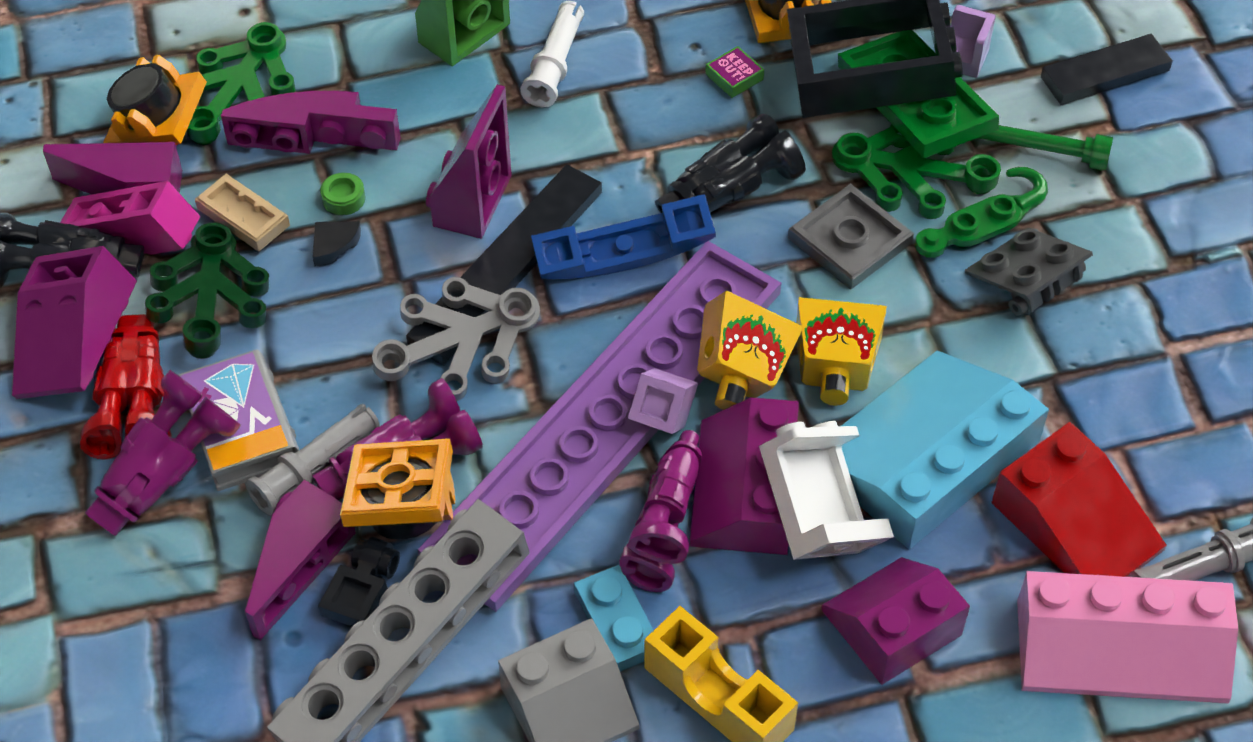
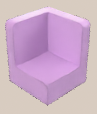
[950,5,996,78]
[628,368,698,434]

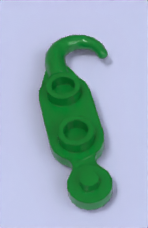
[915,167,1048,258]

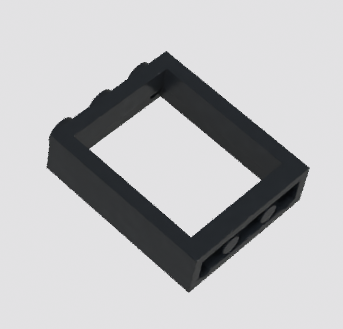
[787,0,963,118]

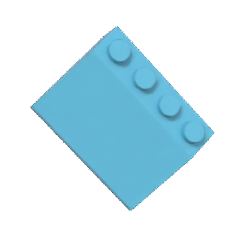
[840,350,1049,550]

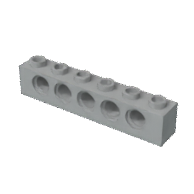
[267,499,530,742]

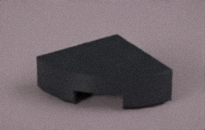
[312,221,361,266]

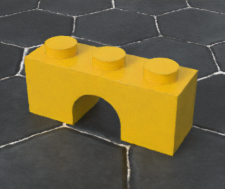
[644,606,798,742]

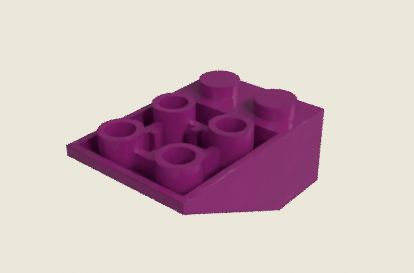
[12,246,137,399]

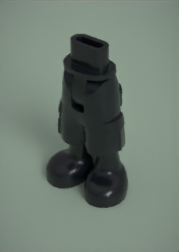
[655,114,806,213]
[0,212,144,288]

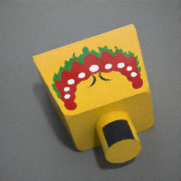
[697,290,803,410]
[796,297,887,406]

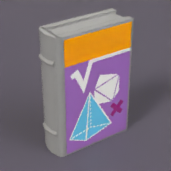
[178,350,299,491]

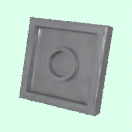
[788,183,914,290]

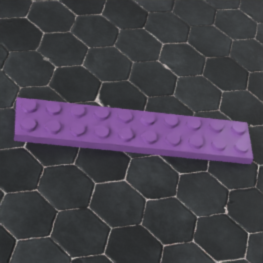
[418,241,781,612]

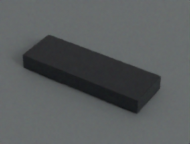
[1041,33,1173,105]

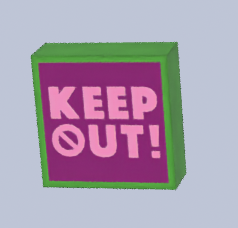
[706,46,764,98]

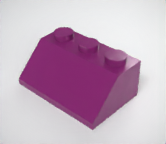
[690,397,799,555]

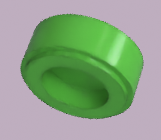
[320,173,366,215]

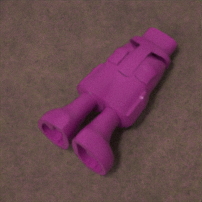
[85,370,241,536]
[312,378,483,500]
[619,430,702,592]

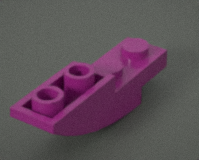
[221,90,401,154]

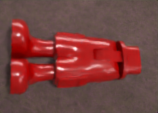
[80,314,172,460]

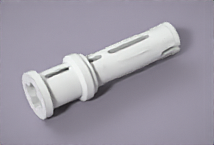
[520,1,584,108]

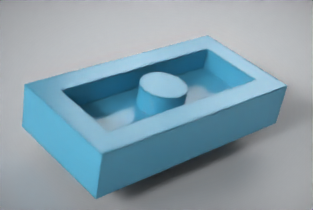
[574,565,654,672]

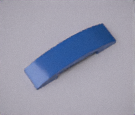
[531,194,716,279]

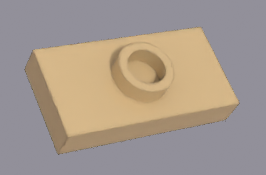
[195,174,290,252]

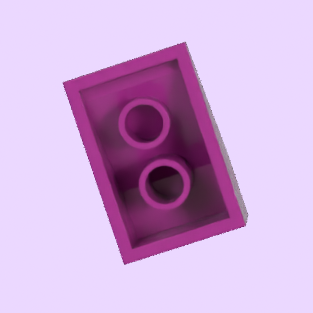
[426,84,512,239]

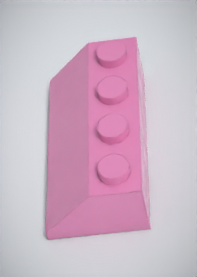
[1017,571,1238,704]

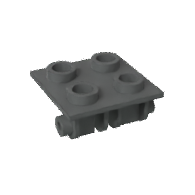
[965,228,1093,316]

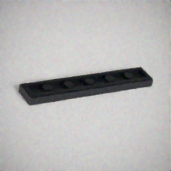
[406,164,602,366]

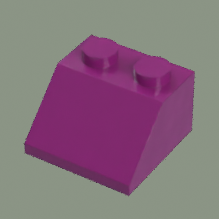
[821,557,970,685]

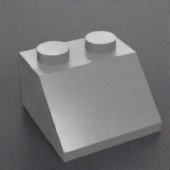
[498,618,639,742]

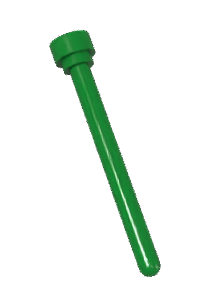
[978,125,1113,171]

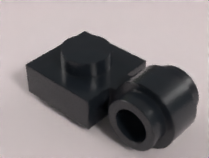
[318,537,400,626]

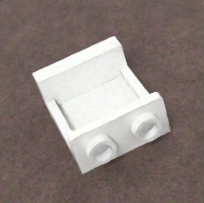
[759,421,894,560]

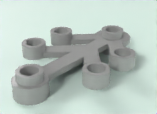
[372,277,540,401]

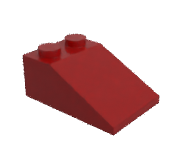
[991,422,1167,577]

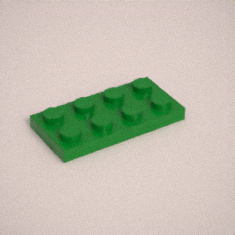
[838,30,999,158]

